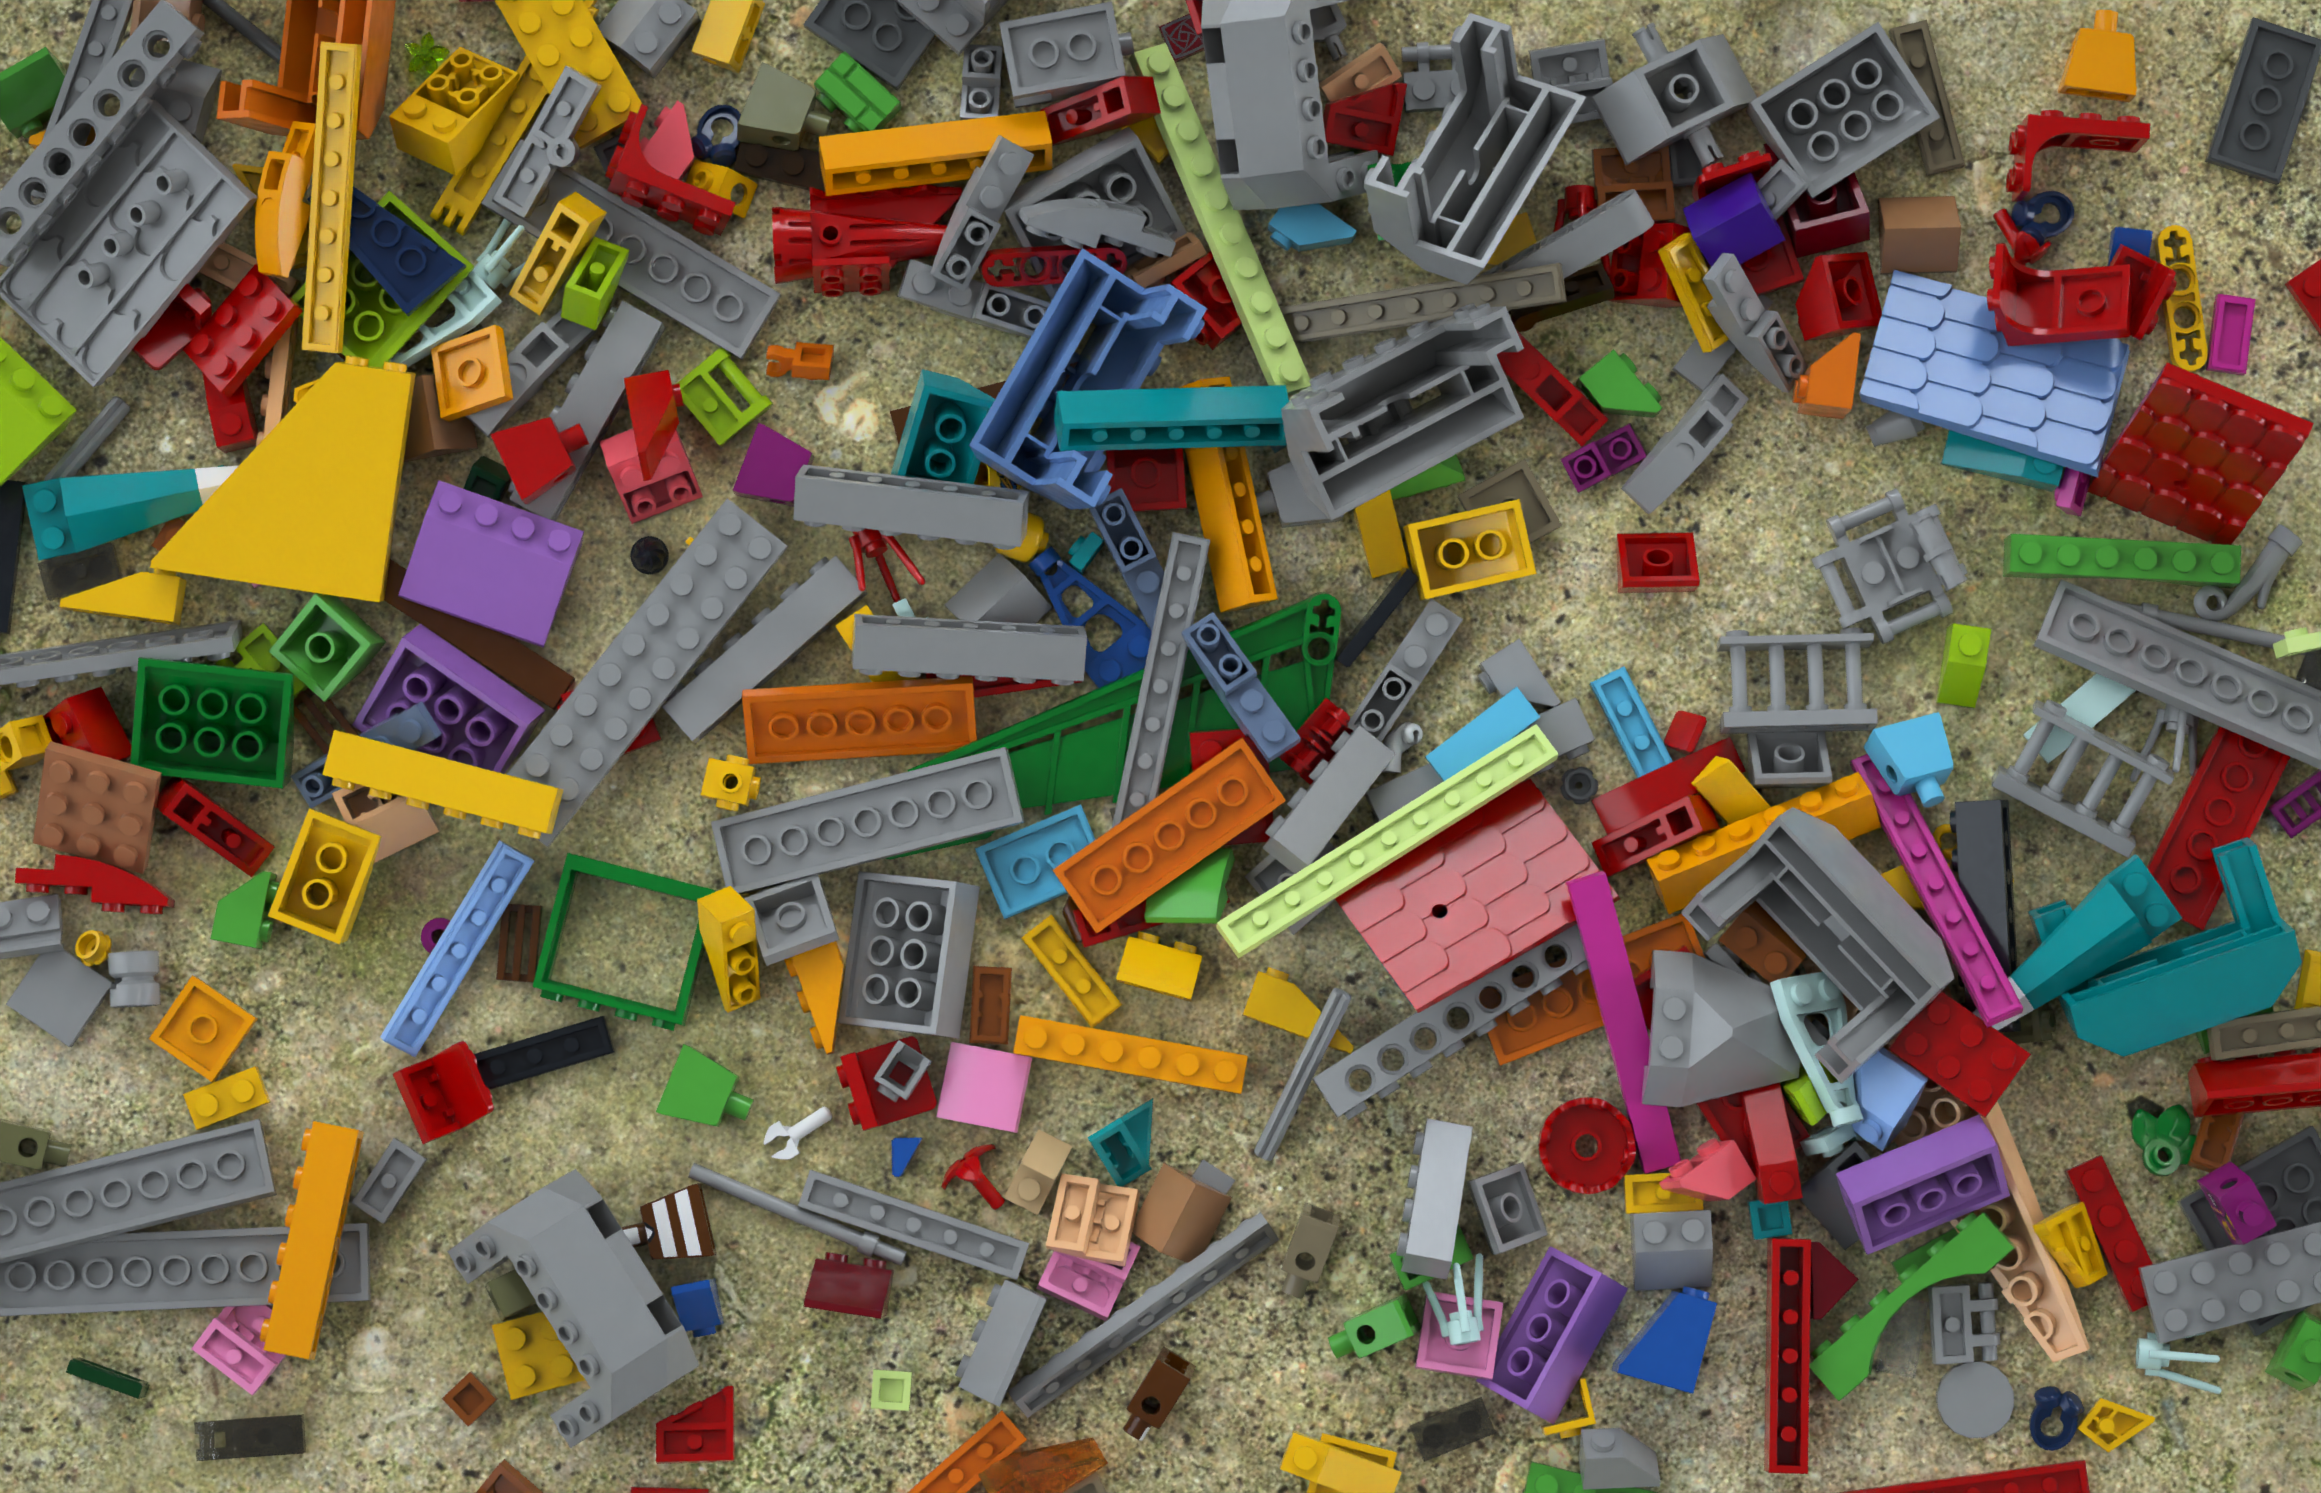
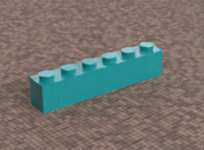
[1054,385,1289,452]

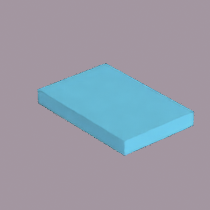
[975,804,1095,920]

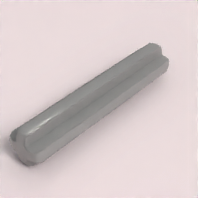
[45,396,130,480]

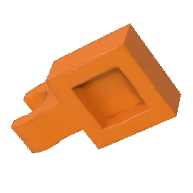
[766,342,834,380]

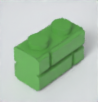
[814,51,902,133]

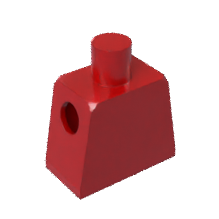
[490,417,590,504]

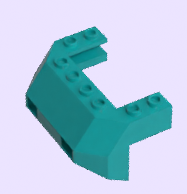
[2028,837,2302,1057]

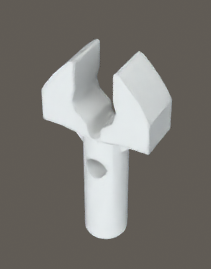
[764,1106,832,1160]

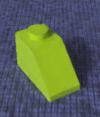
[561,236,629,331]
[1936,623,1991,708]
[1780,1061,1838,1126]

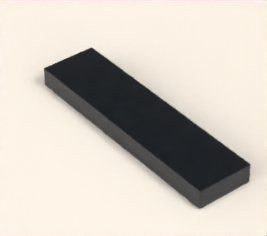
[0,480,28,634]
[474,1016,615,1090]

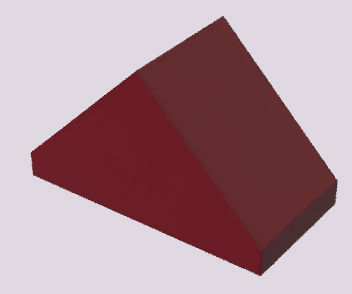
[1810,1241,1859,1320]

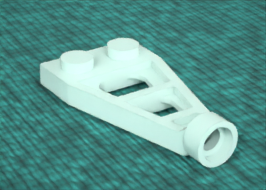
[389,270,503,368]
[1770,971,1863,1128]

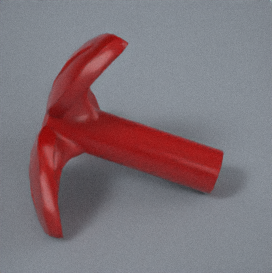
[1993,209,2052,266]
[941,1144,1005,1210]

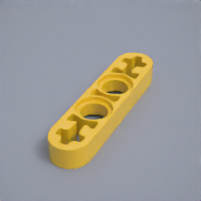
[2155,225,2208,373]

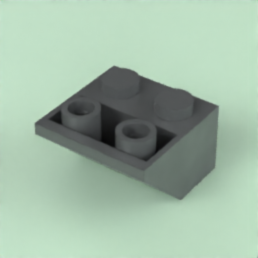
[1800,1141,1872,1250]

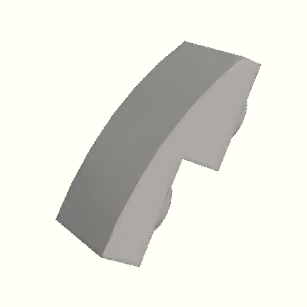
[960,44,1003,120]

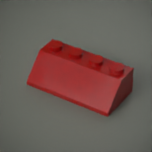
[2187,1047,2321,1118]

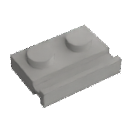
[0,894,64,960]

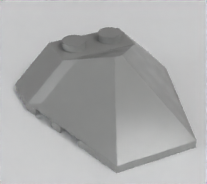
[1642,950,1800,1107]

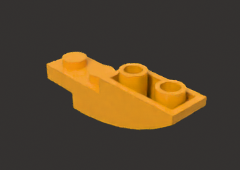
[255,121,316,278]

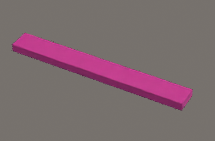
[1850,754,2023,1028]
[1566,871,1681,1174]

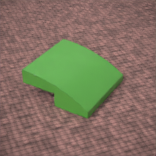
[1145,848,1235,924]

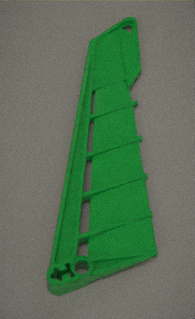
[886,592,1341,860]

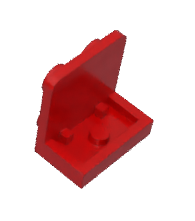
[2109,244,2177,340]
[132,284,212,370]
[836,1036,937,1131]
[393,1041,494,1144]

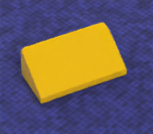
[1691,756,1771,825]

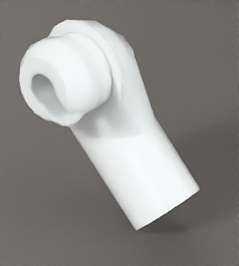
[1382,722,1423,773]

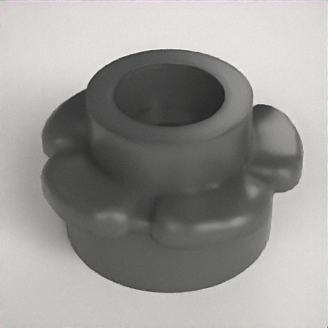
[1560,767,1598,804]

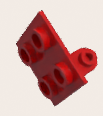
[1278,697,1353,785]

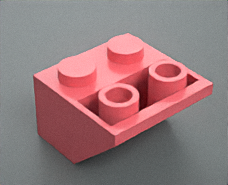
[599,428,703,524]

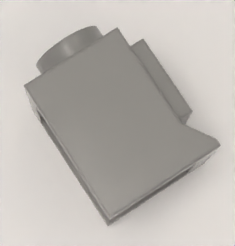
[873,1040,933,1102]

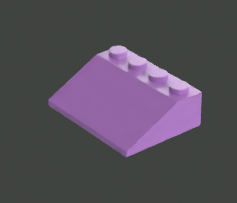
[398,480,584,648]
[352,624,545,774]

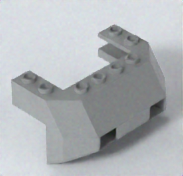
[1201,0,1379,210]
[1364,13,1586,284]
[1281,303,1524,521]
[1681,807,1954,1084]
[447,1169,699,1448]

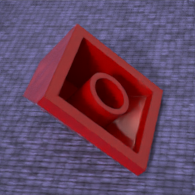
[1795,252,1882,341]

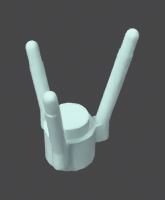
[473,219,526,290]
[1423,1253,1484,1346]
[2136,1332,2222,1394]

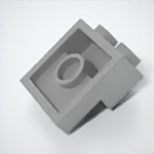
[744,874,840,966]

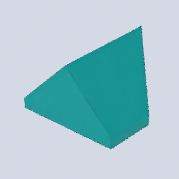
[1088,1098,1153,1187]

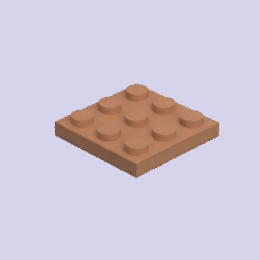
[33,741,162,874]

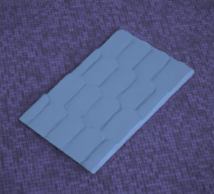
[1859,270,2130,477]

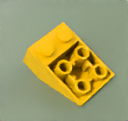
[389,47,520,176]

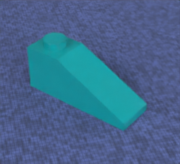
[1941,430,2064,492]

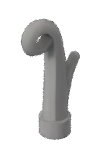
[2194,524,2303,621]

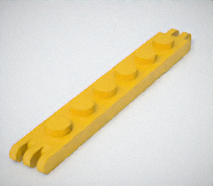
[430,0,599,236]

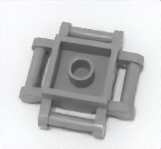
[1811,488,1968,644]

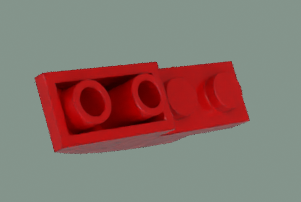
[1497,330,1609,447]
[15,854,175,915]

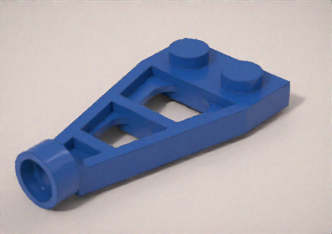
[1028,546,1152,688]

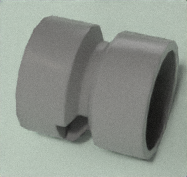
[108,951,161,1008]

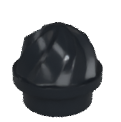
[630,536,669,575]

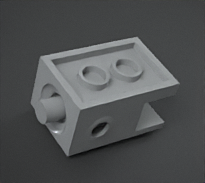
[999,1,1134,108]

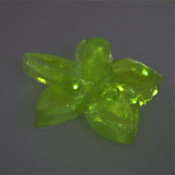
[404,32,450,74]

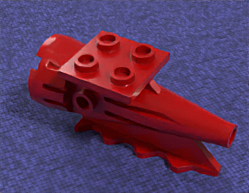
[772,184,962,297]

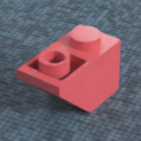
[640,100,694,181]
[1659,1138,1756,1202]

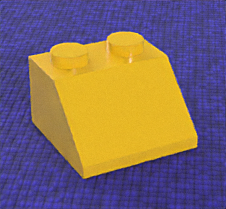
[1116,931,1203,1002]

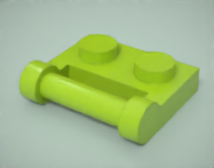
[676,347,773,447]

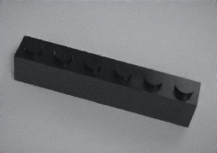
[1950,799,2021,1032]

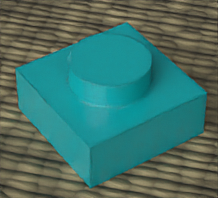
[1068,532,1105,575]
[1747,1199,1793,1240]

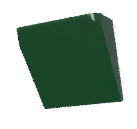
[463,456,512,502]

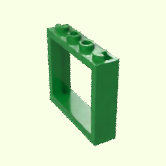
[532,853,716,1031]

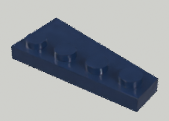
[307,186,466,317]

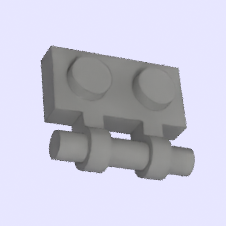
[1401,40,1460,113]
[1928,1282,2001,1365]

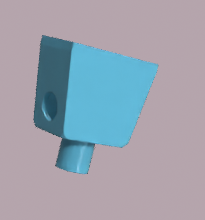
[1864,712,1953,808]

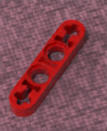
[978,243,1128,287]

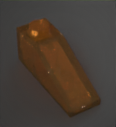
[978,1437,1108,1493]

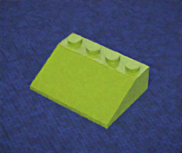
[291,191,475,368]
[0,337,77,486]

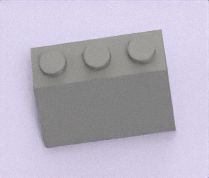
[955,1279,1048,1407]

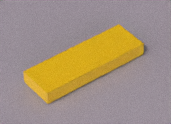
[1658,232,1729,353]
[1021,915,1122,1028]

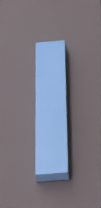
[380,840,534,1057]

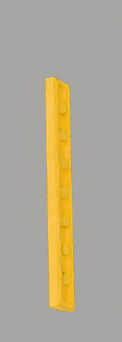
[301,41,362,353]

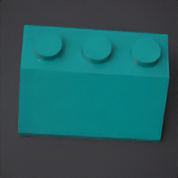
[891,369,995,484]

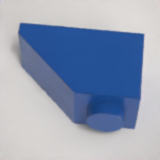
[671,1278,724,1338]

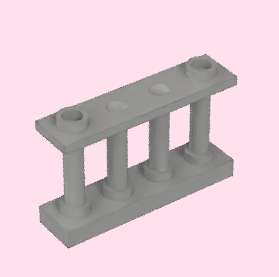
[1716,627,1878,734]
[1992,699,2174,858]

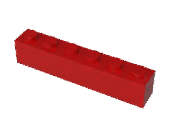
[1764,1238,1811,1474]

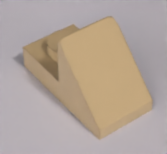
[1004,1129,1073,1215]

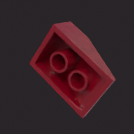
[1763,143,1870,258]
[803,1252,894,1319]

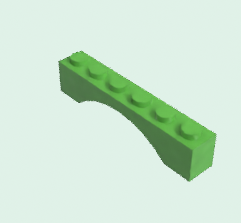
[2003,534,2241,588]
[1809,1212,2016,1401]

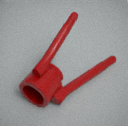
[1553,185,1611,277]
[849,529,925,603]

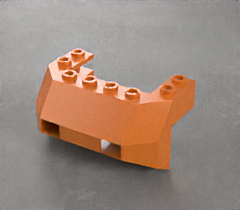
[216,0,396,140]

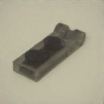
[194,1414,306,1461]

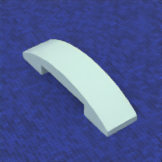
[2023,673,2136,764]

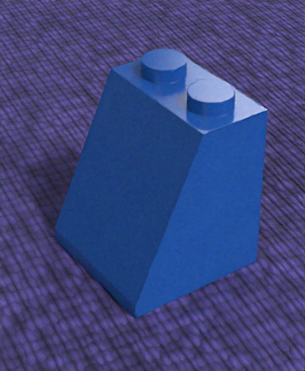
[1612,1286,1717,1394]

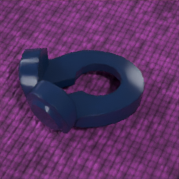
[691,105,741,167]
[2011,191,2074,246]
[2029,1386,2084,1451]

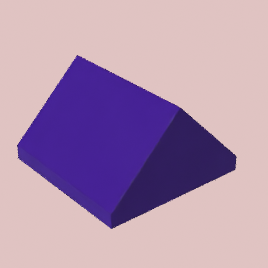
[1683,172,1786,267]

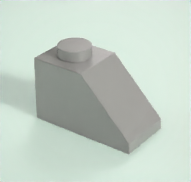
[1477,638,1561,710]
[1579,1428,1661,1490]

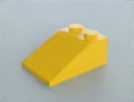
[1403,499,1537,601]
[268,808,382,944]

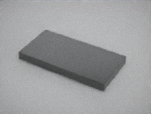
[2205,17,2321,185]

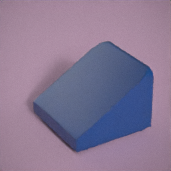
[2107,227,2153,266]
[891,1137,923,1177]

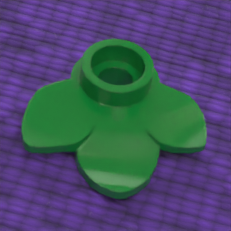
[2131,1104,2196,1177]

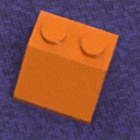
[1792,332,1861,419]

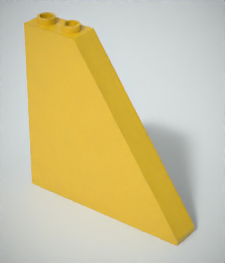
[150,355,416,603]

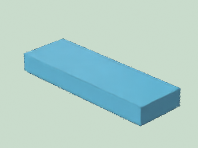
[1589,666,1673,778]
[1425,687,1540,782]

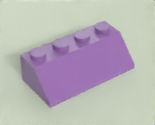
[1836,1115,2010,1255]
[1476,1246,1628,1425]

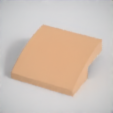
[1046,1173,1141,1267]

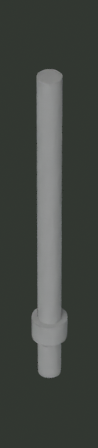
[2111,600,2321,658]
[688,1163,907,1266]

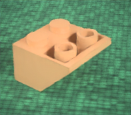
[332,784,440,864]

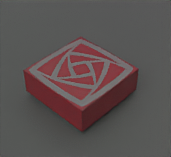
[1159,14,1204,63]

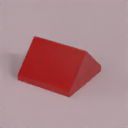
[1617,532,1700,593]

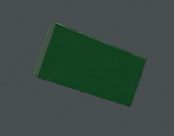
[66,1357,150,1399]

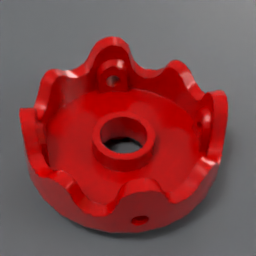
[1538,1097,1636,1194]

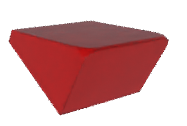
[1663,710,1707,755]

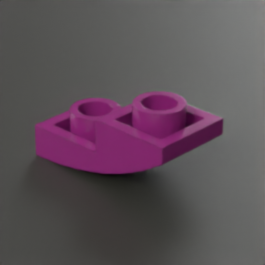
[1560,423,1648,493]

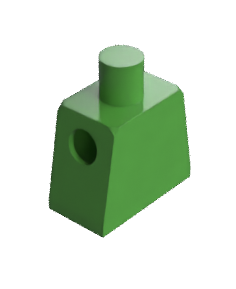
[656,1044,754,1127]
[1328,1293,1421,1359]
[2265,1310,2321,1391]

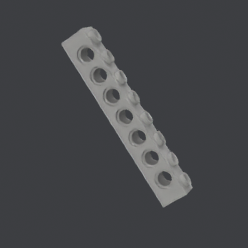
[0,0,205,267]
[1312,924,1589,1120]

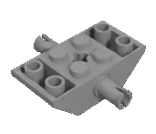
[1591,23,1757,168]

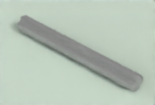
[1254,988,1351,1161]

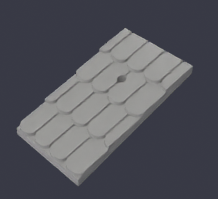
[0,100,257,387]

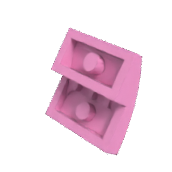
[936,1042,1032,1133]
[1036,1242,1141,1321]
[191,1305,286,1395]

